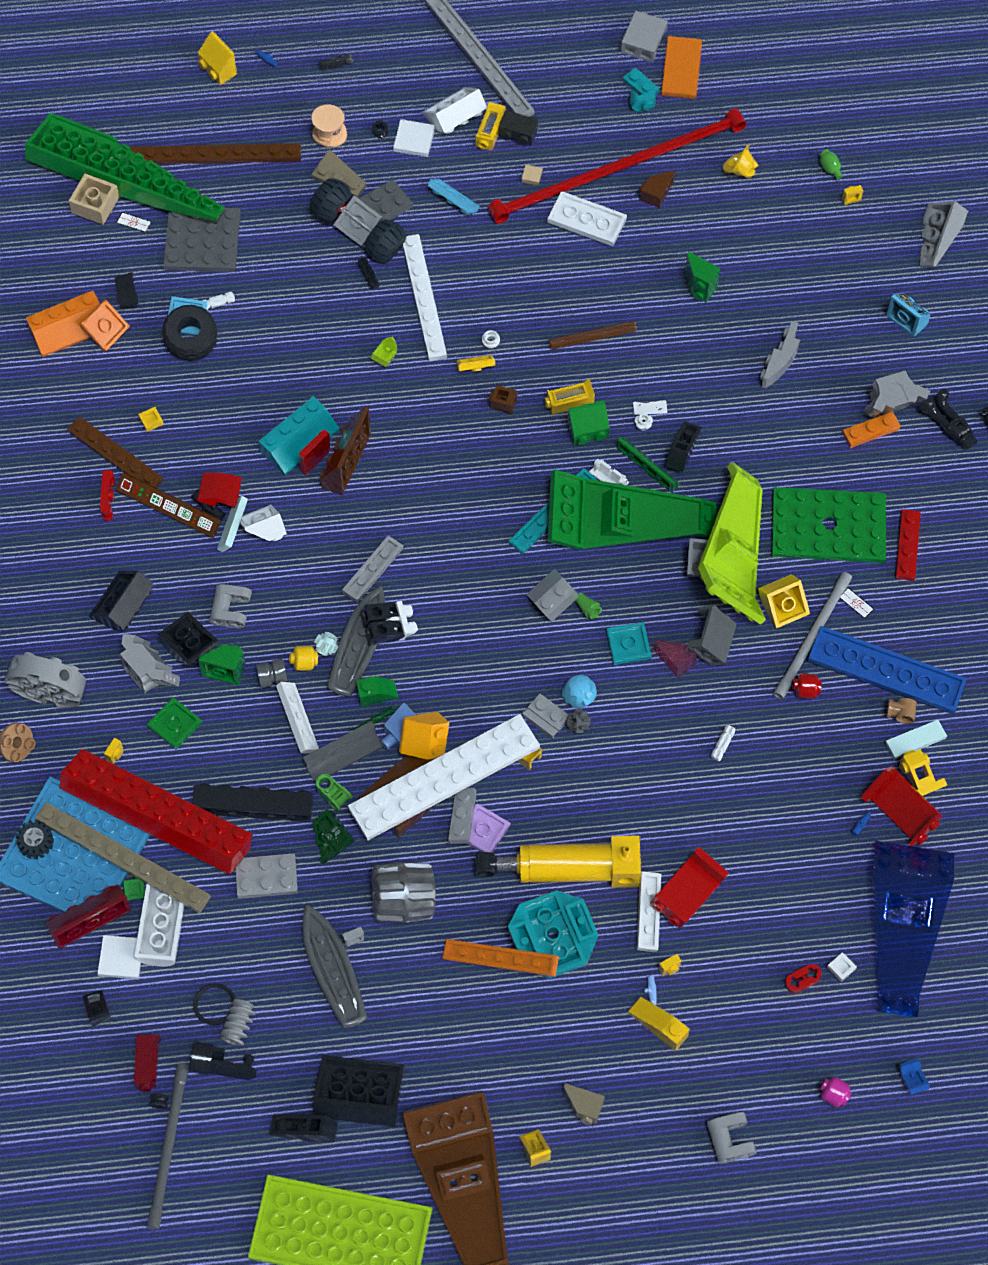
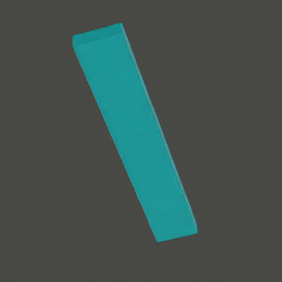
[508,468,598,555]

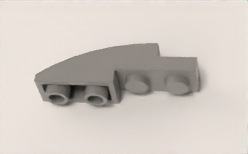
[760,321,800,388]

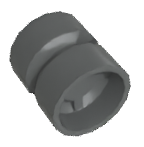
[256,659,288,688]

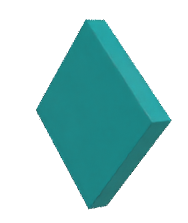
[606,622,652,665]

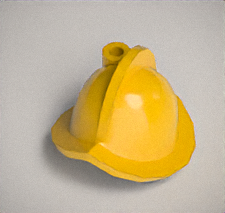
[723,144,759,178]

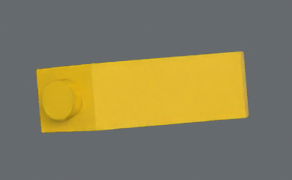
[628,997,690,1051]

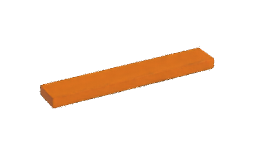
[443,939,559,977]

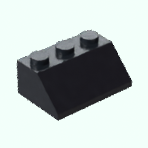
[89,571,154,630]

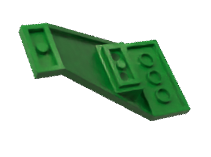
[548,469,717,550]

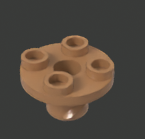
[0,722,35,762]

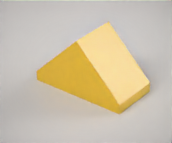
[519,1129,551,1167]

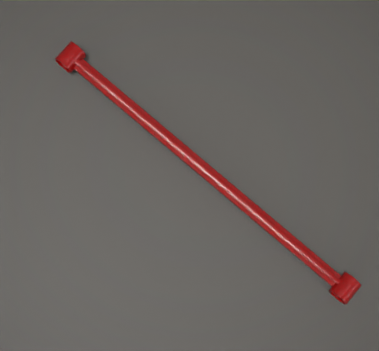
[487,108,747,224]

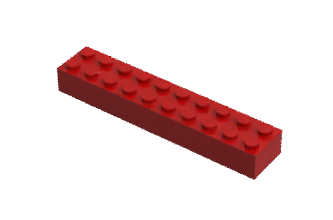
[59,749,253,874]

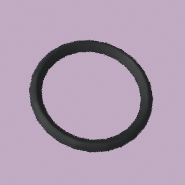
[193,983,236,1025]

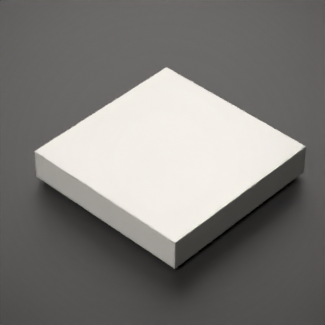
[393,120,435,157]
[98,935,141,979]

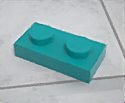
[623,68,659,95]

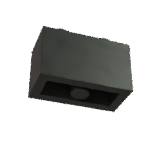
[498,110,539,146]

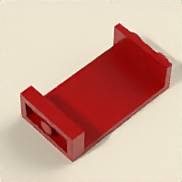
[861,766,943,847]
[650,847,729,929]

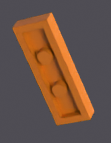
[842,411,901,448]

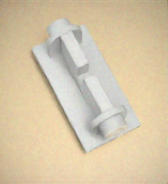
[589,459,629,485]

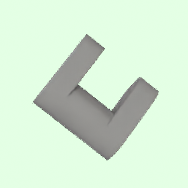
[209,584,252,629]
[707,1112,757,1164]

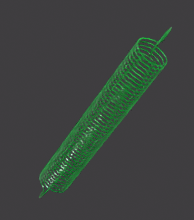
[349,704,399,733]

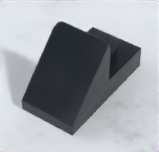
[83,990,112,1026]

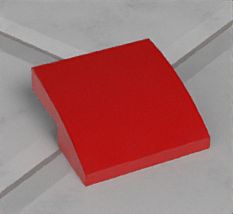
[197,473,242,508]

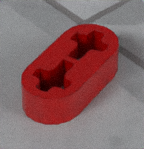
[785,964,822,994]

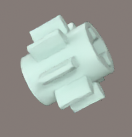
[314,632,339,656]

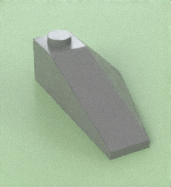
[920,201,968,267]

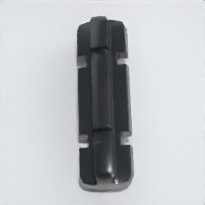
[319,53,353,71]
[358,257,379,290]

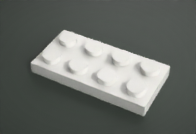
[548,191,627,246]

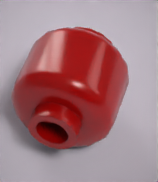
[792,673,822,699]

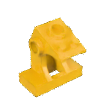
[899,749,947,796]

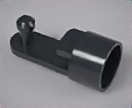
[188,1041,257,1080]

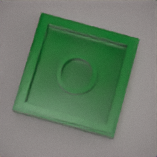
[147,697,202,750]

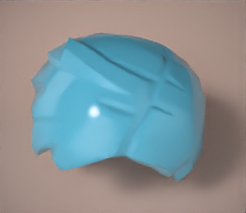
[562,675,597,708]

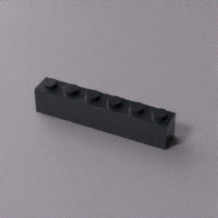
[192,783,314,822]

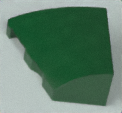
[312,809,355,864]

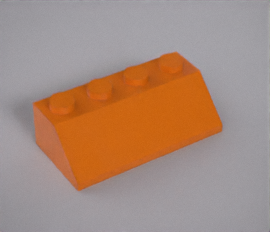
[26,291,100,357]

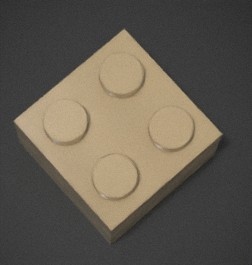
[69,174,119,225]

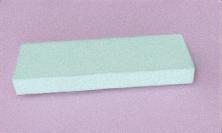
[217,496,248,552]
[885,720,947,760]

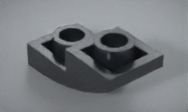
[115,272,138,309]

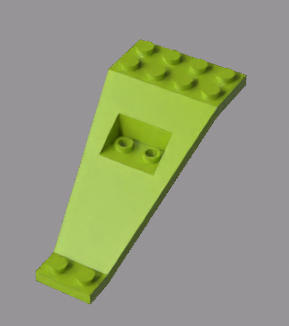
[698,462,766,624]

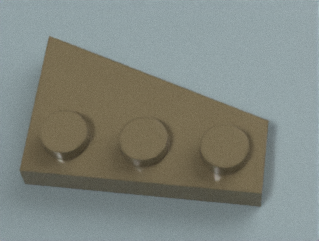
[311,149,366,198]

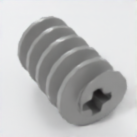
[220,999,256,1046]

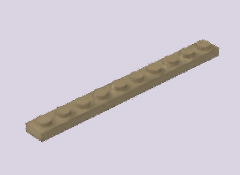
[35,802,211,914]

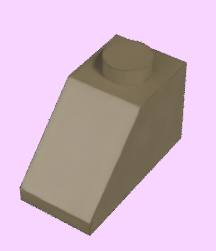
[563,1083,605,1125]

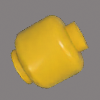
[289,646,318,671]

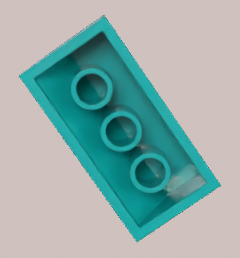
[258,396,339,475]

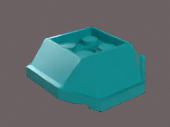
[508,890,599,979]

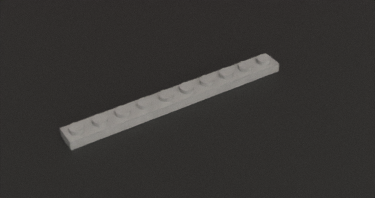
[426,0,534,117]

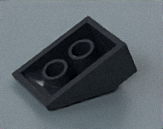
[157,612,219,666]

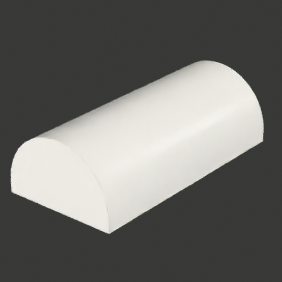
[134,884,185,967]

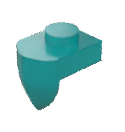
[630,89,656,112]

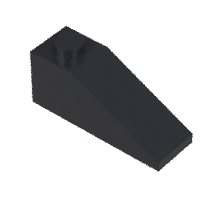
[666,421,702,472]
[269,1114,338,1143]

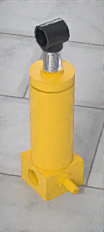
[475,836,641,888]

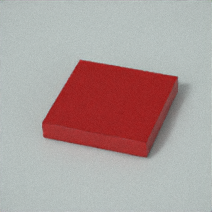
[299,429,331,476]

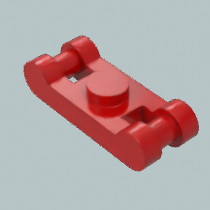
[100,470,116,521]

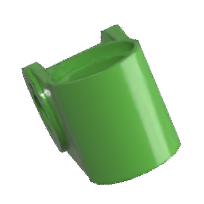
[316,774,352,812]

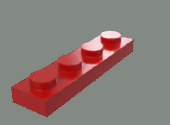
[895,509,921,581]

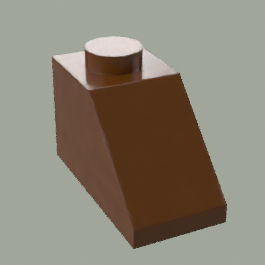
[639,171,675,208]

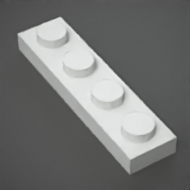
[276,682,319,754]
[637,871,661,952]

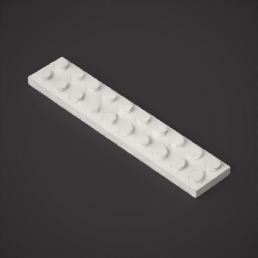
[348,714,540,841]

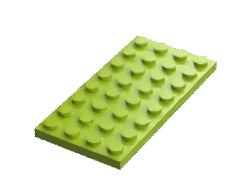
[248,1175,432,1265]

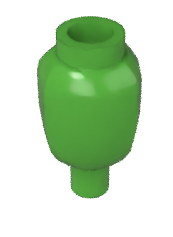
[820,149,843,180]

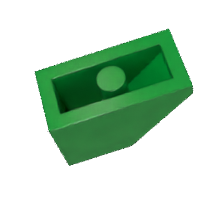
[356,676,399,707]

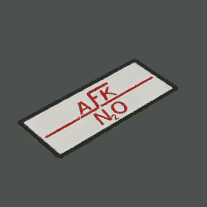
[116,212,151,233]
[840,587,874,619]

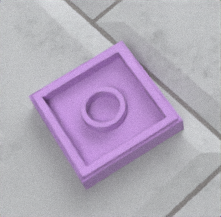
[467,804,511,852]

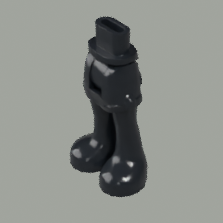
[919,388,978,450]

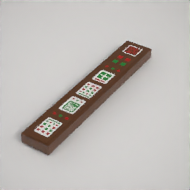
[116,472,221,537]

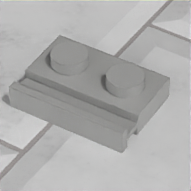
[522,694,568,739]

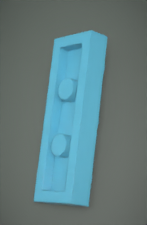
[428,178,480,214]

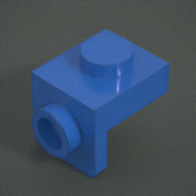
[900,1058,929,1095]

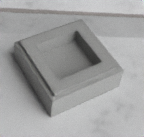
[342,927,364,947]

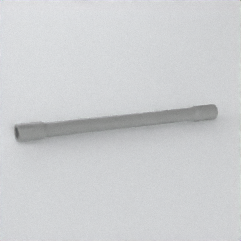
[773,572,852,700]

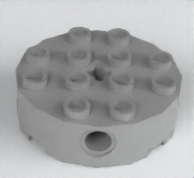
[4,652,86,708]

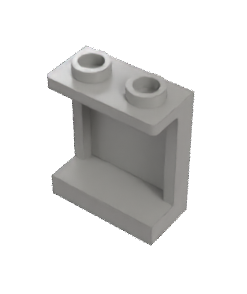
[621,11,668,63]

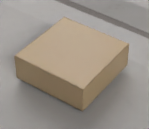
[522,165,543,186]

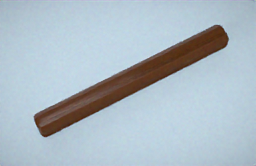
[549,321,637,349]

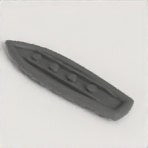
[328,586,385,696]
[302,904,367,1028]

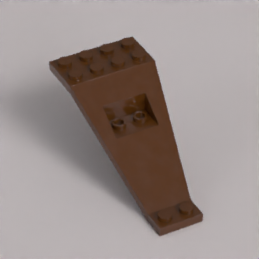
[402,1090,509,1265]

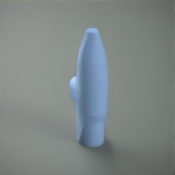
[644,976,657,1005]

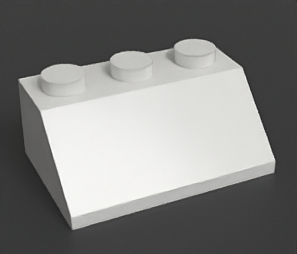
[422,88,487,134]

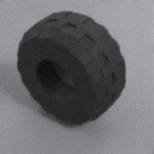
[162,304,218,361]

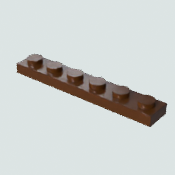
[67,416,164,488]

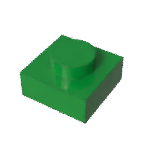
[122,878,145,900]

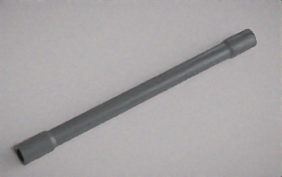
[147,1063,189,1230]

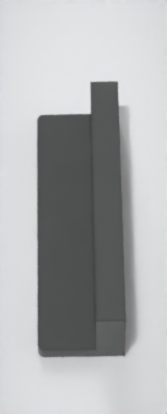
[303,721,383,783]

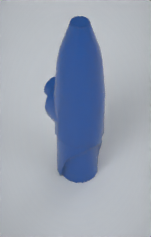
[255,50,278,67]
[851,811,871,836]

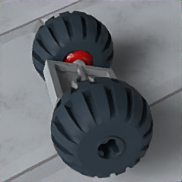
[310,178,406,264]

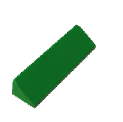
[617,437,681,493]

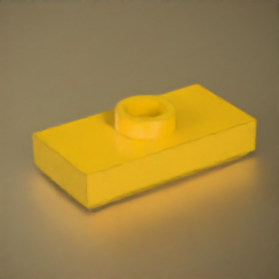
[456,355,495,371]

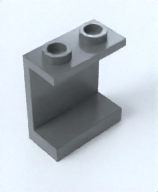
[687,605,737,666]

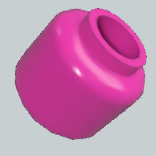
[819,1076,852,1108]

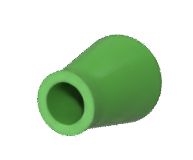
[575,592,602,619]

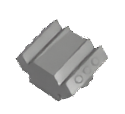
[862,371,930,418]
[120,634,180,694]

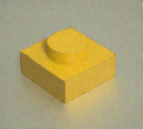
[842,185,863,205]
[138,407,164,432]
[104,738,123,764]
[658,954,681,976]

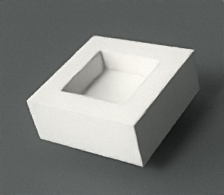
[827,952,857,982]

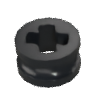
[373,120,388,139]
[149,1094,169,1109]

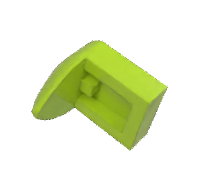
[371,337,397,367]

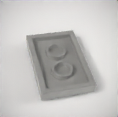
[236,853,298,899]

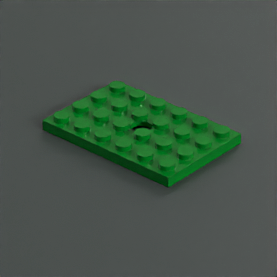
[772,487,886,563]

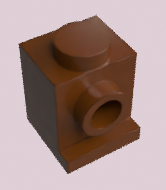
[488,385,517,415]

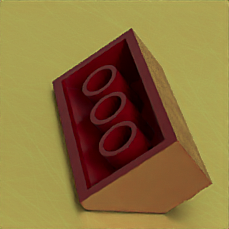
[45,884,131,949]

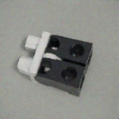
[360,601,418,646]

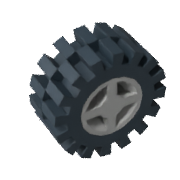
[16,820,54,859]

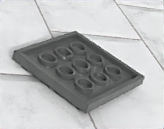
[163,208,241,272]

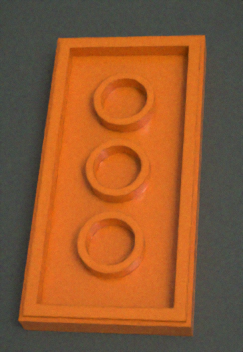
[661,36,702,99]

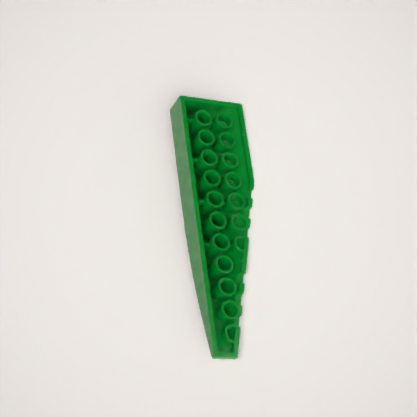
[25,112,225,221]

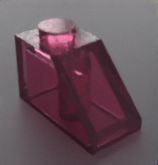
[653,640,697,678]

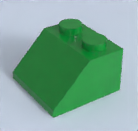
[685,252,720,303]
[567,400,610,446]
[199,645,246,686]

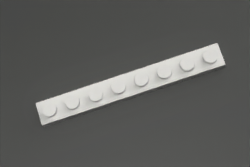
[403,234,447,361]

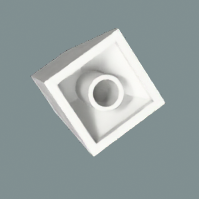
[240,505,287,541]

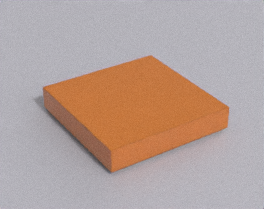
[80,300,130,351]

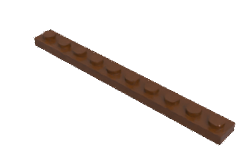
[130,143,301,165]

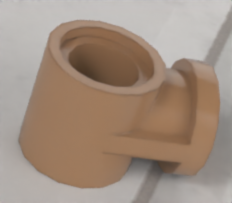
[886,698,917,724]

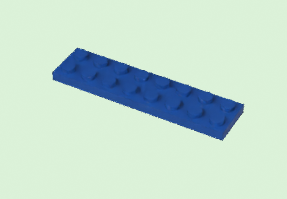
[808,626,967,714]

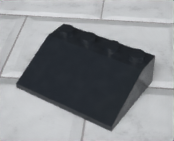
[313,1055,404,1127]

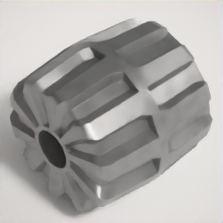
[371,862,435,923]

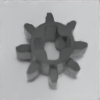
[567,709,591,733]

